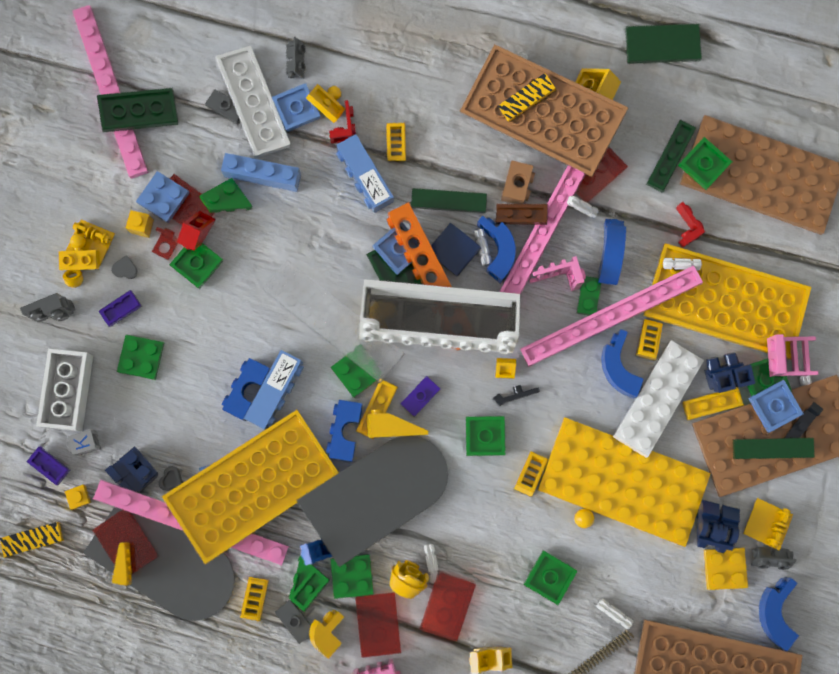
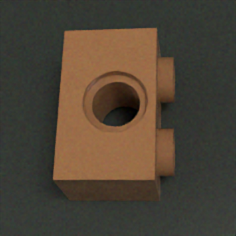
[501,160,535,204]

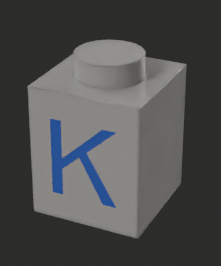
[67,429,101,456]

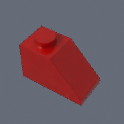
[177,211,216,251]

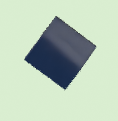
[431,223,481,277]

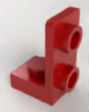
[329,100,356,144]
[676,202,705,248]

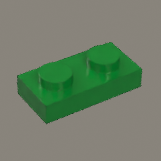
[576,276,601,316]

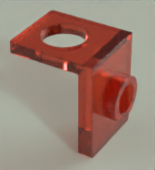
[152,227,178,260]

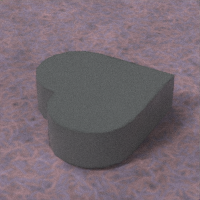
[111,255,138,279]
[159,466,183,491]

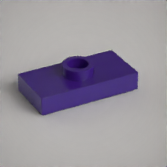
[99,290,142,327]
[400,376,440,417]
[26,446,71,486]

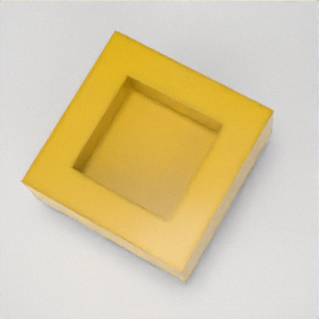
[495,358,516,379]
[64,484,91,510]

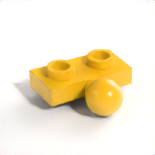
[306,84,345,123]
[58,234,99,270]

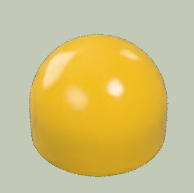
[63,270,83,288]
[574,509,595,528]

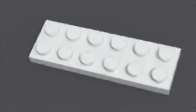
[216,46,291,158]
[613,340,704,458]

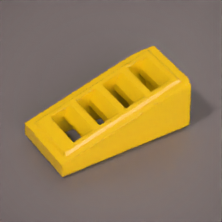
[386,123,406,161]
[635,319,663,361]
[514,451,548,497]
[112,542,132,586]
[240,577,269,621]

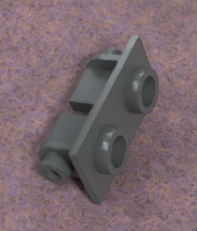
[286,37,306,79]
[751,547,796,570]

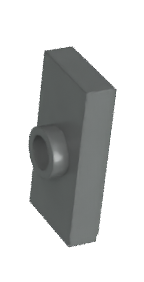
[205,89,240,124]
[274,600,311,644]

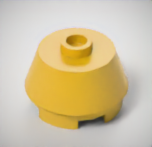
[390,560,429,599]

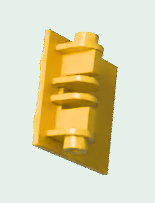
[66,219,115,267]
[743,498,794,551]

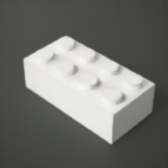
[36,349,93,432]

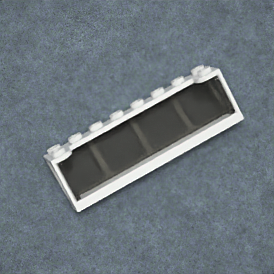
[359,279,520,354]

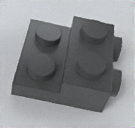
[20,293,75,322]

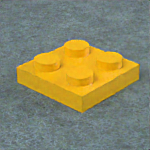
[704,548,748,590]

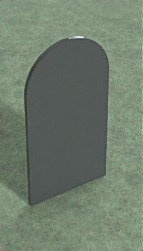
[296,436,448,567]
[83,507,235,621]

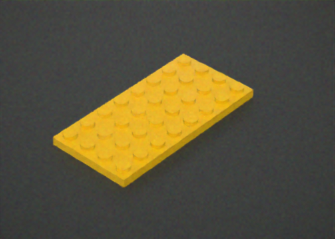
[643,243,811,360]
[162,410,339,564]
[537,417,711,547]

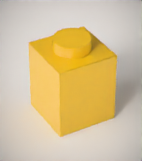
[125,210,154,238]

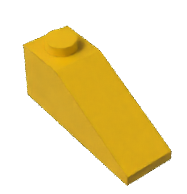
[367,409,428,438]

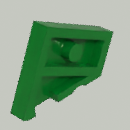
[200,178,252,213]
[289,556,330,612]

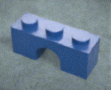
[222,358,270,421]
[326,400,363,462]

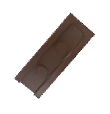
[496,204,548,225]

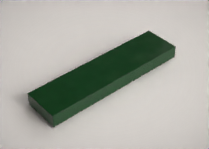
[646,120,696,193]
[411,188,487,213]
[732,438,815,459]

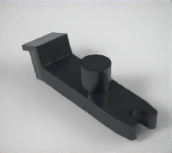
[492,385,540,406]
[784,402,823,438]

